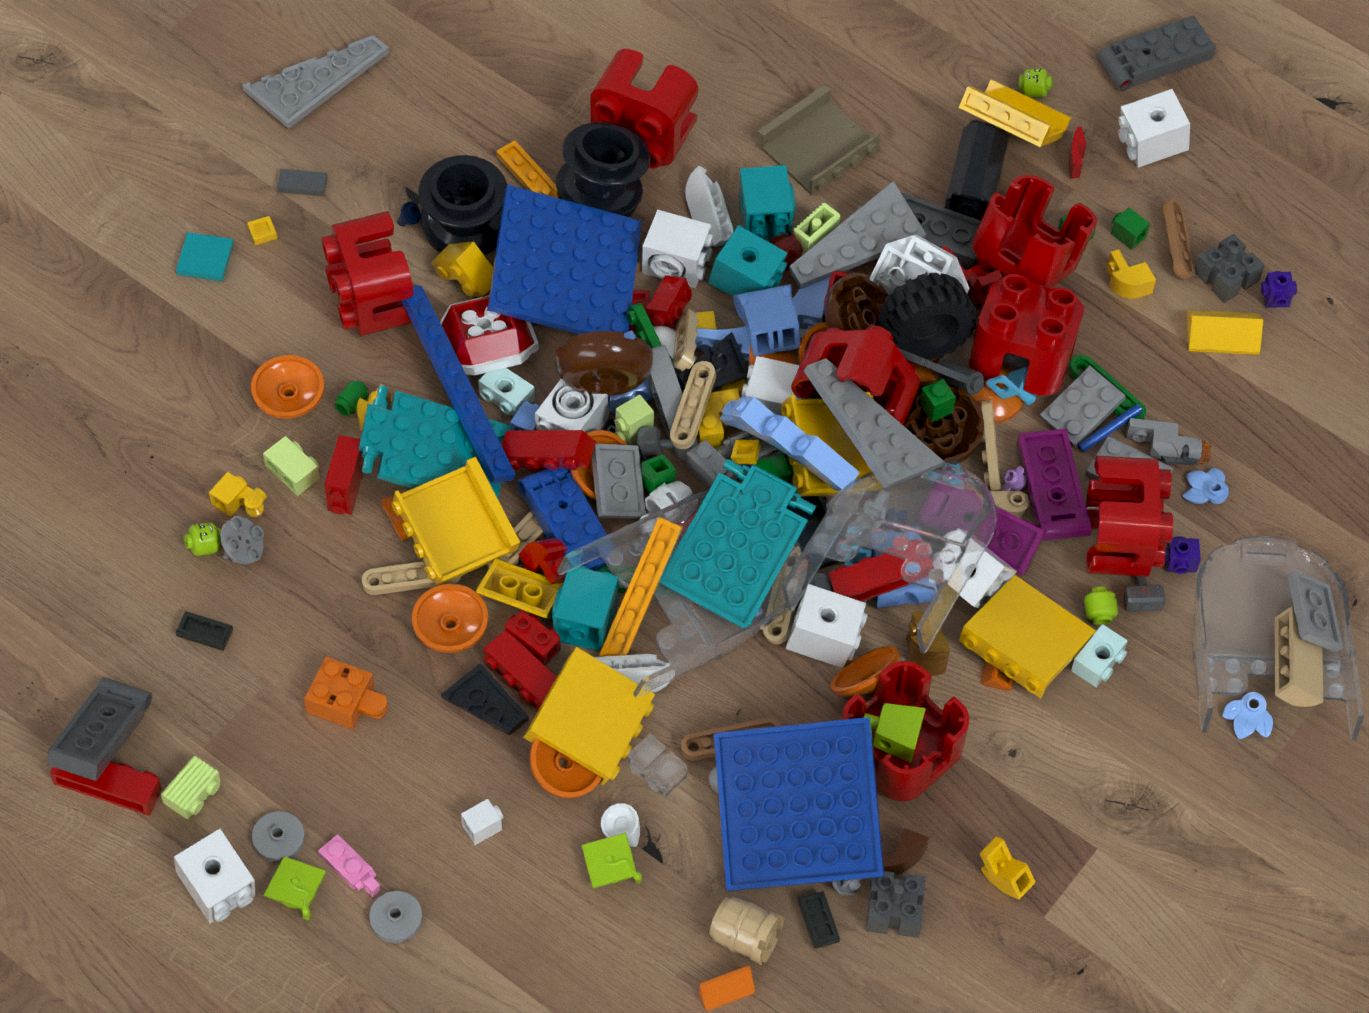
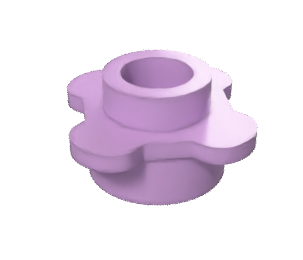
[1003,466,1027,491]

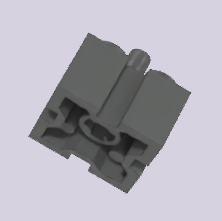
[1195,234,1265,303]
[866,871,926,938]

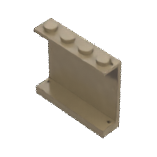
[756,84,881,195]

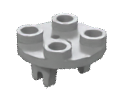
[221,516,264,565]

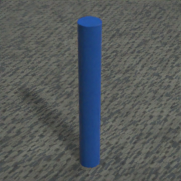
[1078,404,1143,453]

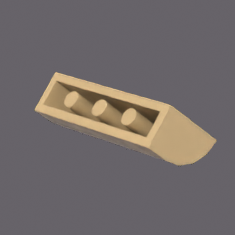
[1275,606,1323,707]

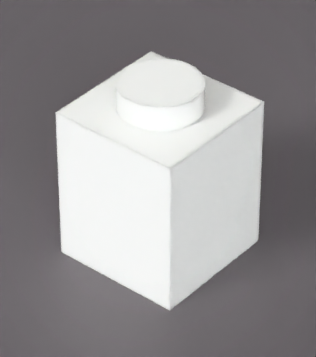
[461,799,503,845]

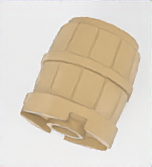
[710,897,784,965]

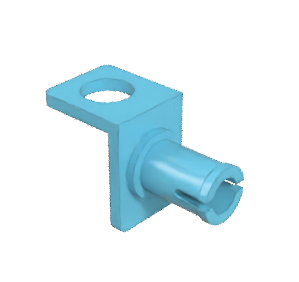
[986,367,1037,405]

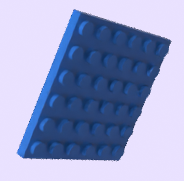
[487,185,642,335]
[714,717,885,891]

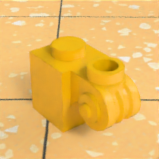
[209,472,267,517]

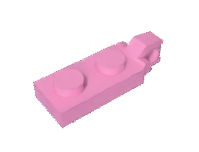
[318,834,381,897]

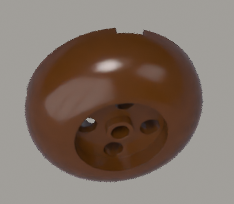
[825,273,888,331]
[555,331,653,396]
[903,381,984,468]

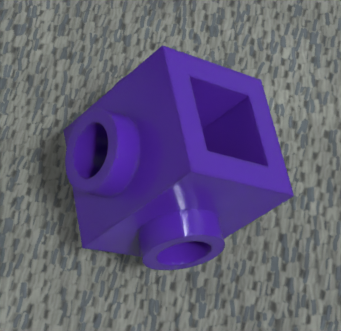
[1261,271,1297,308]
[1164,536,1201,574]

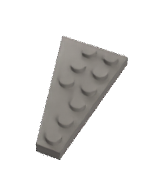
[242,35,389,129]
[789,181,926,289]
[804,358,944,490]

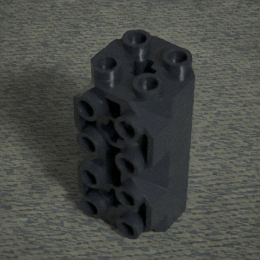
[945,120,1009,221]

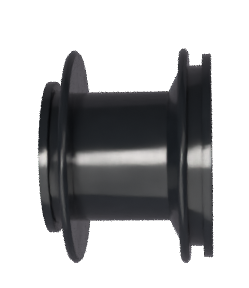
[556,122,650,217]
[418,155,507,255]

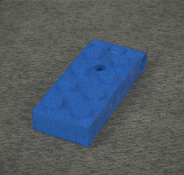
[517,468,620,572]

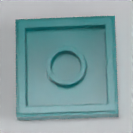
[176,232,234,282]

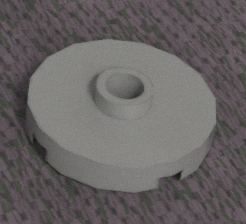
[252,811,305,862]
[369,891,423,944]

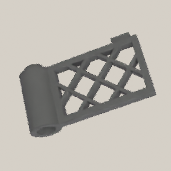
[898,348,984,395]

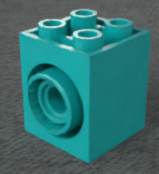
[738,165,795,240]
[708,225,788,297]
[552,565,618,652]

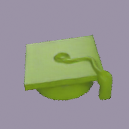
[582,832,642,889]
[264,856,326,920]

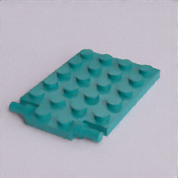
[359,385,510,499]
[659,459,816,631]

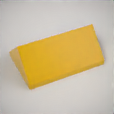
[1186,310,1263,355]
[476,558,564,620]

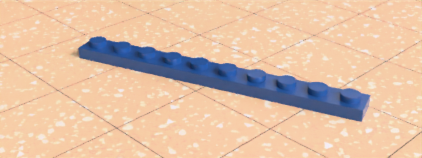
[401,285,516,484]

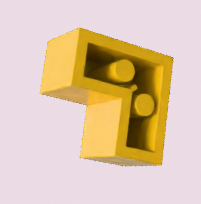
[431,242,493,297]
[696,388,740,448]

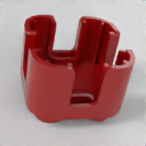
[590,49,698,169]
[972,175,1097,288]
[321,211,414,337]
[969,274,1084,396]
[791,326,920,425]
[1086,455,1173,577]
[842,661,969,801]

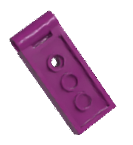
[1017,429,1091,541]
[916,477,1047,576]

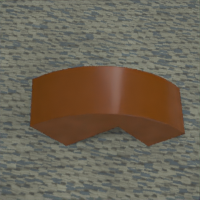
[882,828,929,876]

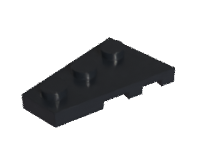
[677,332,748,393]
[441,663,529,735]

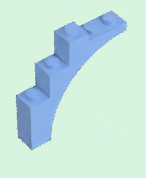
[695,277,830,368]
[719,396,860,492]

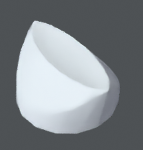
[601,803,640,847]

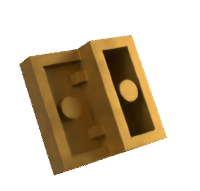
[906,610,950,676]

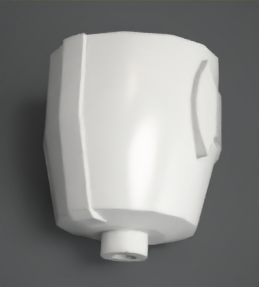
[645,481,694,524]

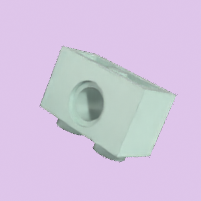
[478,368,535,417]
[1071,624,1128,687]

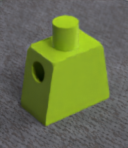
[864,703,925,762]

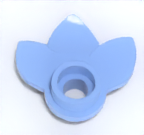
[1183,468,1229,504]
[1222,692,1273,739]

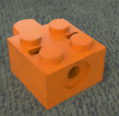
[304,656,388,730]

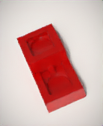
[1069,126,1087,179]

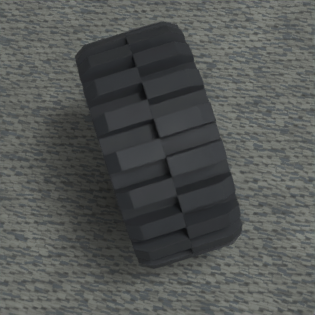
[879,273,976,363]

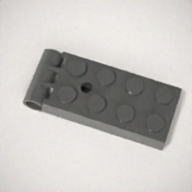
[1097,16,1216,91]
[901,192,981,269]
[48,677,152,781]

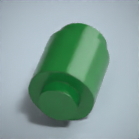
[334,380,369,416]

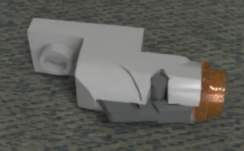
[1126,418,1211,465]

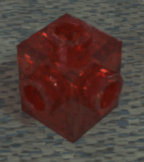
[767,232,803,271]

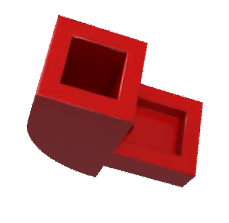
[965,264,1003,305]
[518,538,569,585]

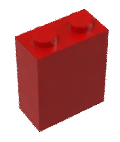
[324,435,364,515]

